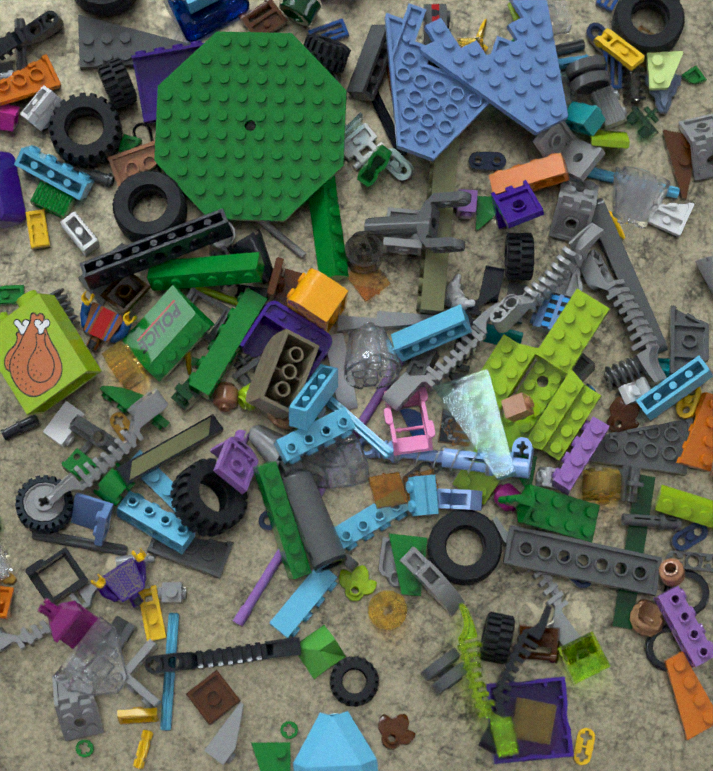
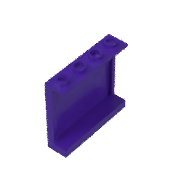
[131,40,204,124]

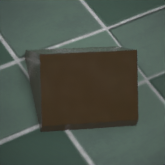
[100,274,151,316]

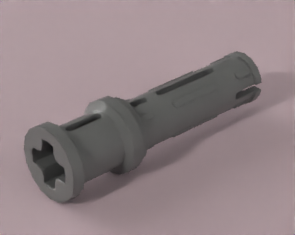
[621,513,682,532]

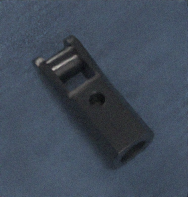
[234,284,268,301]

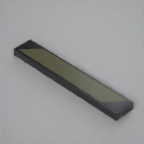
[116,414,224,486]

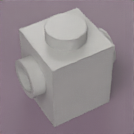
[158,582,186,604]

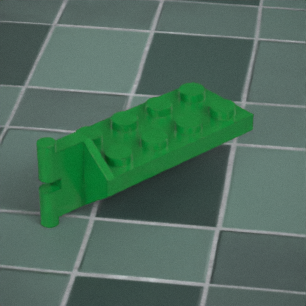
[498,484,600,542]

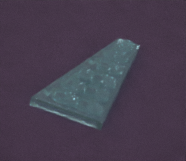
[434,369,517,481]

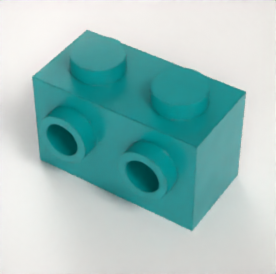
[565,101,606,136]

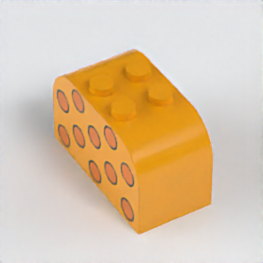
[286,268,348,333]

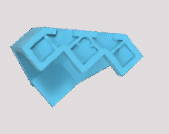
[293,711,378,771]

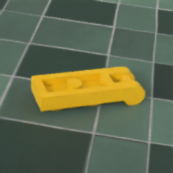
[593,28,645,71]
[138,585,167,641]

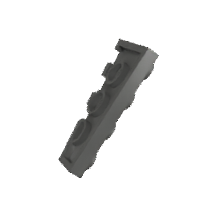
[147,537,234,579]

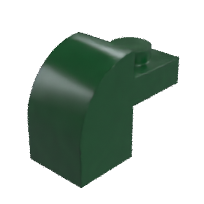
[171,379,202,410]

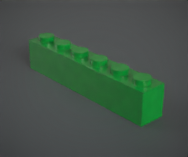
[309,175,349,282]
[147,252,265,291]
[188,288,267,400]
[253,461,312,579]

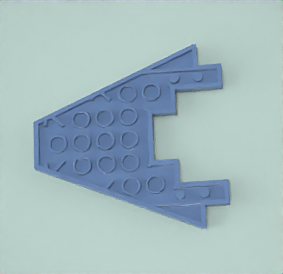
[419,0,568,136]
[384,3,513,162]

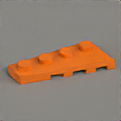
[0,54,61,106]
[676,392,713,472]
[664,651,713,740]

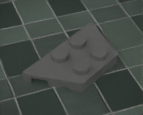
[669,305,709,376]

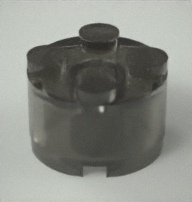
[345,231,383,274]

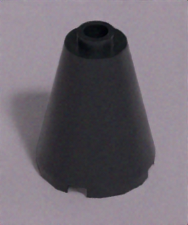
[227,229,273,284]

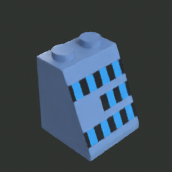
[529,293,571,335]

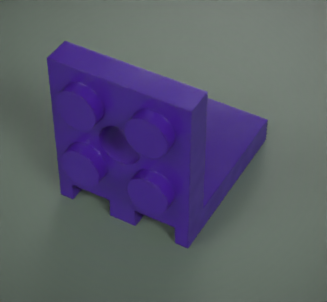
[491,180,544,229]

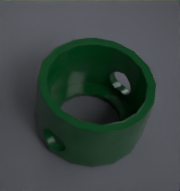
[279,0,321,26]

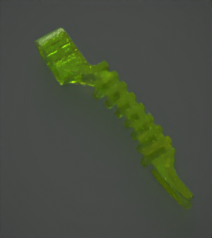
[457,603,519,758]

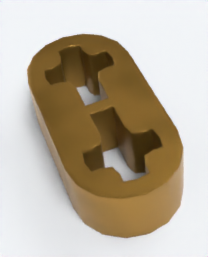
[110,412,138,443]

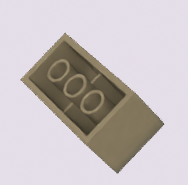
[246,329,319,420]

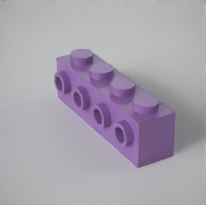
[551,416,610,495]
[653,586,713,668]

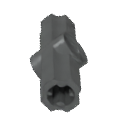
[68,414,118,454]

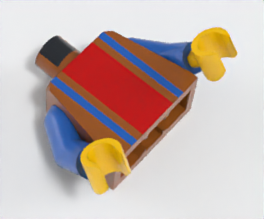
[80,291,137,351]

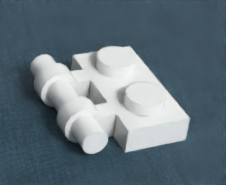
[344,123,385,171]

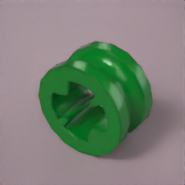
[280,721,298,739]
[75,739,94,758]

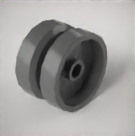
[565,55,612,96]
[420,647,471,695]

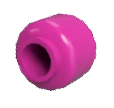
[494,483,521,512]

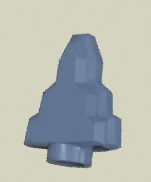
[644,74,681,114]

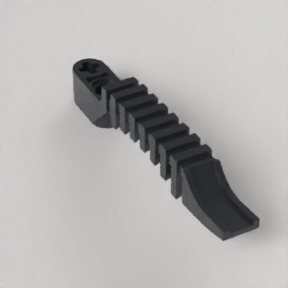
[0,10,63,61]
[448,265,504,409]
[478,605,552,755]
[145,637,302,675]

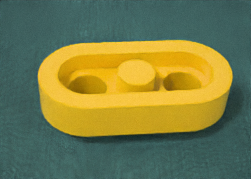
[676,386,702,420]

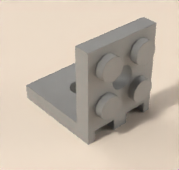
[678,114,713,181]
[533,121,605,182]
[549,176,599,241]
[383,207,422,257]
[118,639,162,708]
[52,667,104,741]

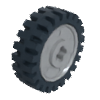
[15,475,74,534]

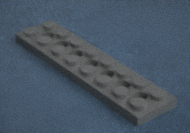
[502,525,662,597]

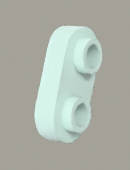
[385,148,414,180]

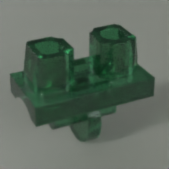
[626,105,659,139]

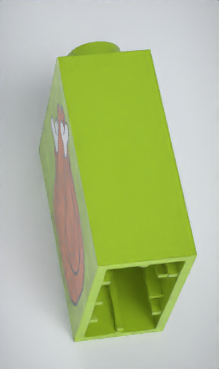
[0,290,102,415]

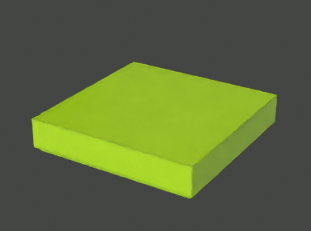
[589,130,630,149]

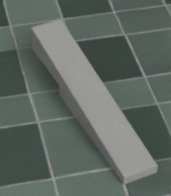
[337,311,434,334]

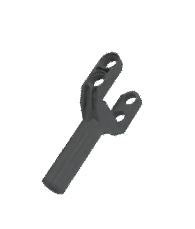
[364,191,472,253]

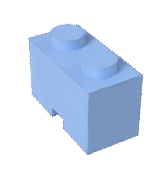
[437,488,482,511]

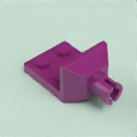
[38,598,109,657]

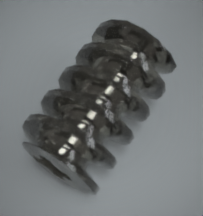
[622,65,646,105]

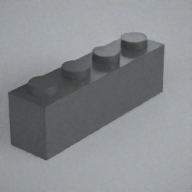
[347,25,388,101]

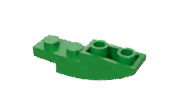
[99,386,171,432]

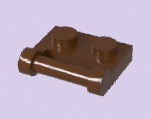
[238,0,288,33]
[518,624,560,664]

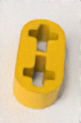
[573,728,595,765]

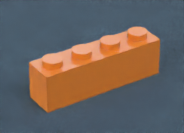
[489,153,570,195]

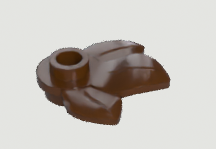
[607,397,640,432]
[378,714,416,750]

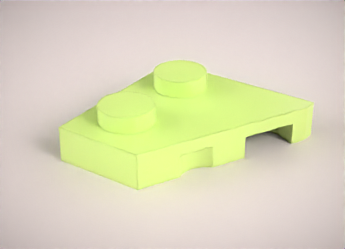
[646,51,683,91]

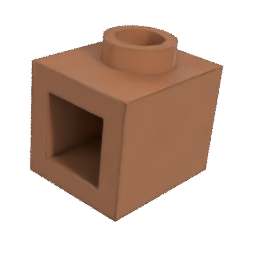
[501,392,534,422]

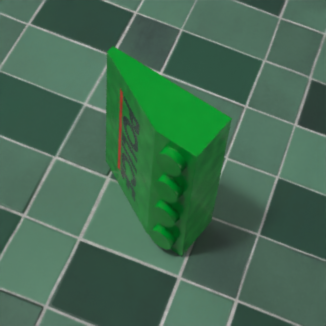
[123,285,215,382]

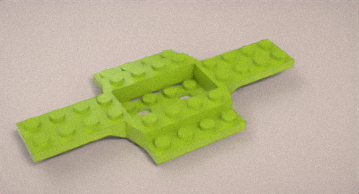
[452,289,610,505]

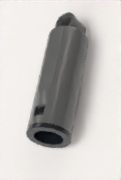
[279,460,348,573]

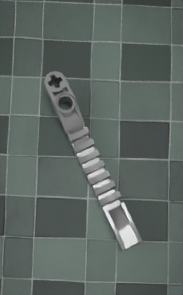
[489,223,605,333]
[580,249,667,382]
[382,302,499,412]
[46,388,168,504]
[492,516,583,655]
[0,580,98,653]

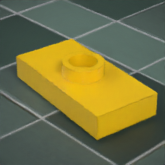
[25,209,50,250]
[117,707,159,724]

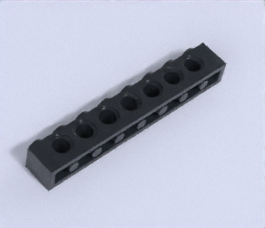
[79,208,233,291]

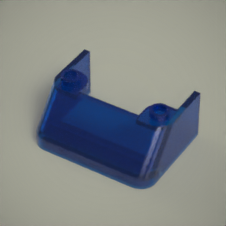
[163,0,250,42]

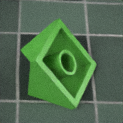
[298,625,346,679]

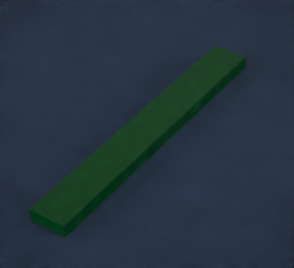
[612,474,656,630]

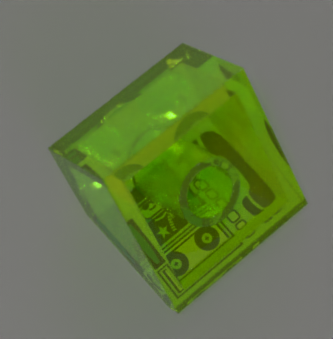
[557,631,611,686]

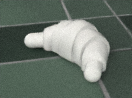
[444,274,475,310]

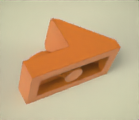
[0,586,14,619]

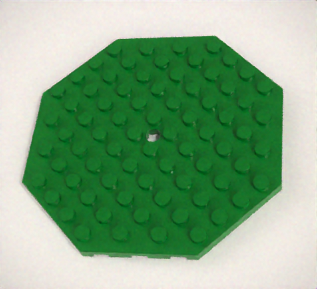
[154,31,347,222]

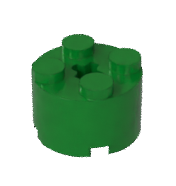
[93,463,136,506]

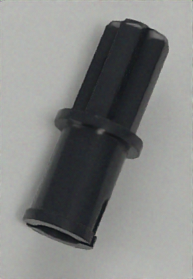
[0,414,39,440]

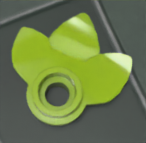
[339,565,377,602]

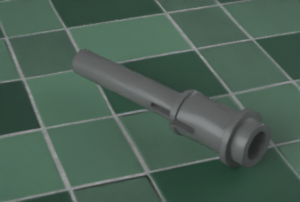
[57,160,115,187]

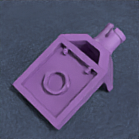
[210,430,259,494]

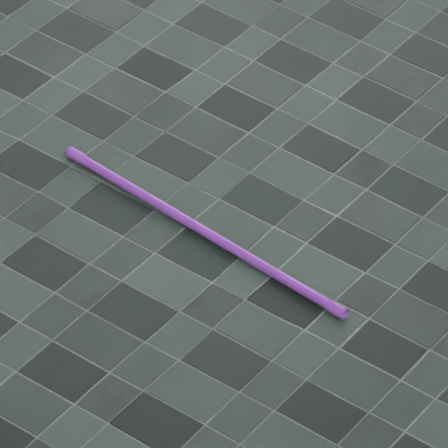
[233,356,406,627]

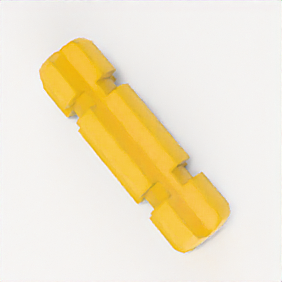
[133,730,153,769]

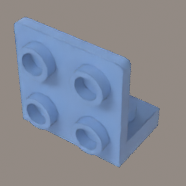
[71,493,113,546]

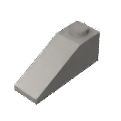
[204,702,244,765]

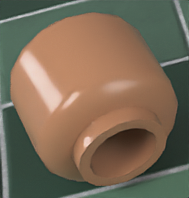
[212,382,238,412]
[659,558,685,587]

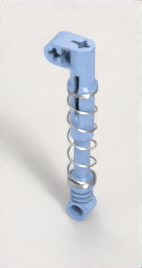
[357,437,534,479]

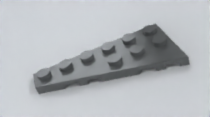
[78,14,191,70]
[572,418,693,475]

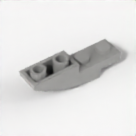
[399,547,465,616]

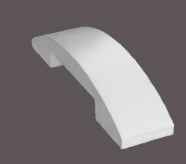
[328,333,358,409]

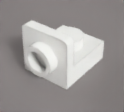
[618,377,651,405]
[536,467,558,490]

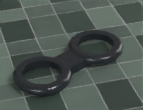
[645,570,710,671]

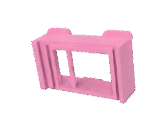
[384,387,435,456]

